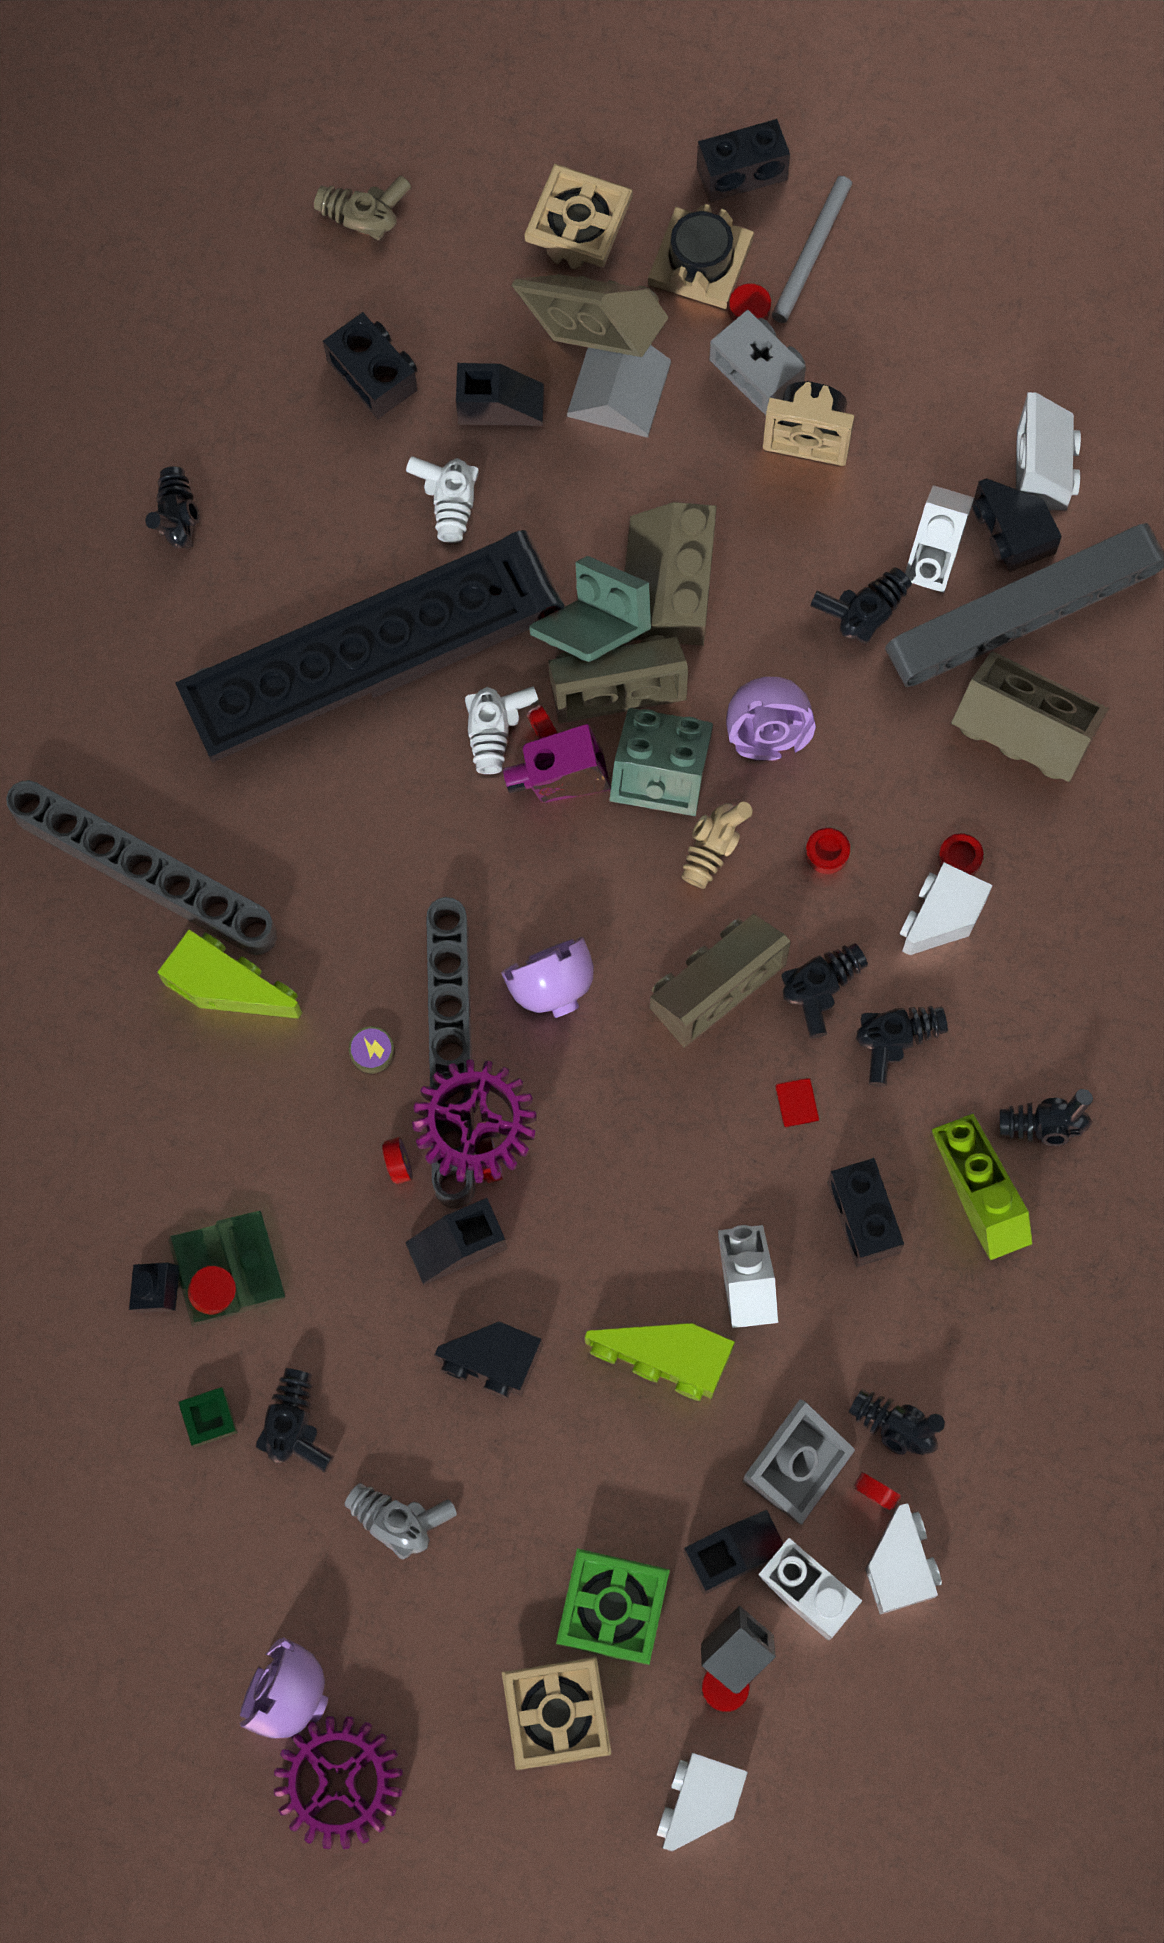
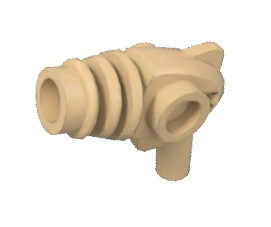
[681,802,753,889]

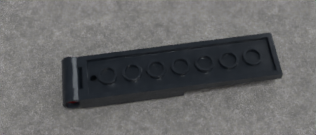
[175,530,565,763]

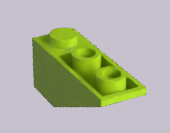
[157,930,302,1019]
[932,1114,1032,1260]
[585,1323,735,1401]

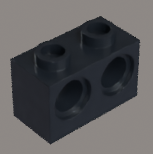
[697,119,790,203]
[323,312,418,419]
[827,1158,904,1267]

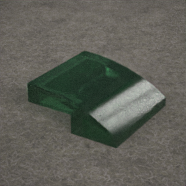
[168,1210,285,1327]

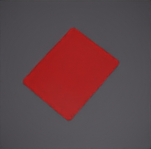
[775,1078,819,1127]

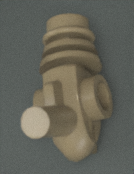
[314,176,411,240]

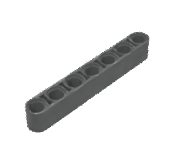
[885,523,1164,687]
[6,780,277,955]
[426,897,475,1209]

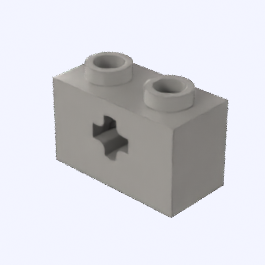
[710,310,806,415]

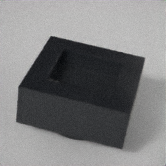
[129,1262,180,1313]

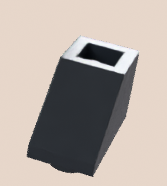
[456,363,544,426]
[972,478,1062,572]
[405,1198,507,1285]
[434,1321,543,1399]
[683,1510,784,1595]

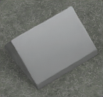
[567,345,671,438]
[742,1399,855,1525]

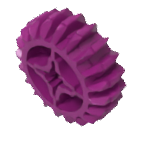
[412,1059,537,1183]
[274,1716,403,1849]

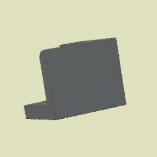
[701,1605,776,1693]

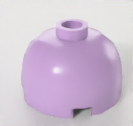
[726,677,816,760]
[501,937,594,1018]
[240,1638,328,1739]

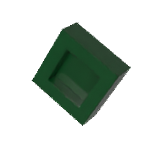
[178,1387,238,1448]

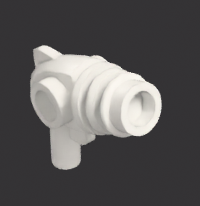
[406,456,478,543]
[465,686,539,774]

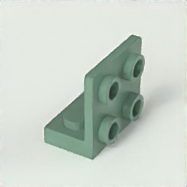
[529,556,651,662]
[609,708,713,817]

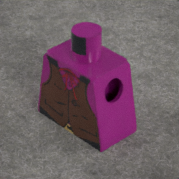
[503,724,611,803]

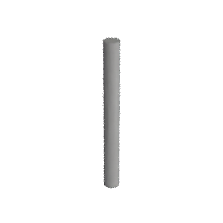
[772,176,852,323]

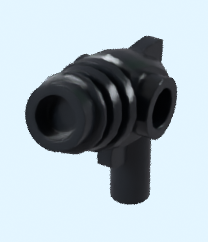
[145,466,200,549]
[811,567,912,644]
[781,943,868,1039]
[856,1006,948,1087]
[1000,1089,1093,1146]
[256,1368,334,1473]
[849,1389,945,1455]

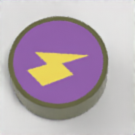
[349,1026,395,1074]

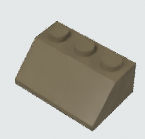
[512,274,669,357]
[625,502,716,646]
[548,635,688,724]
[951,651,1109,782]
[650,914,791,1048]

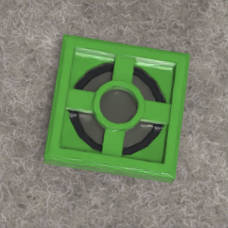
[556,1548,670,1665]

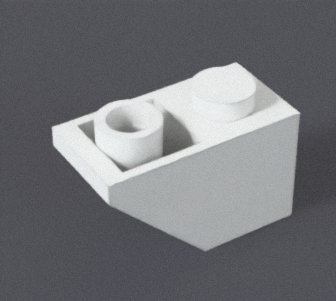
[905,485,974,593]
[900,863,993,955]
[718,1225,778,1328]
[865,1503,942,1615]
[758,1538,862,1641]
[656,1753,748,1851]

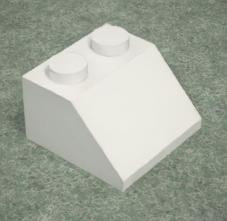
[1016,392,1081,510]

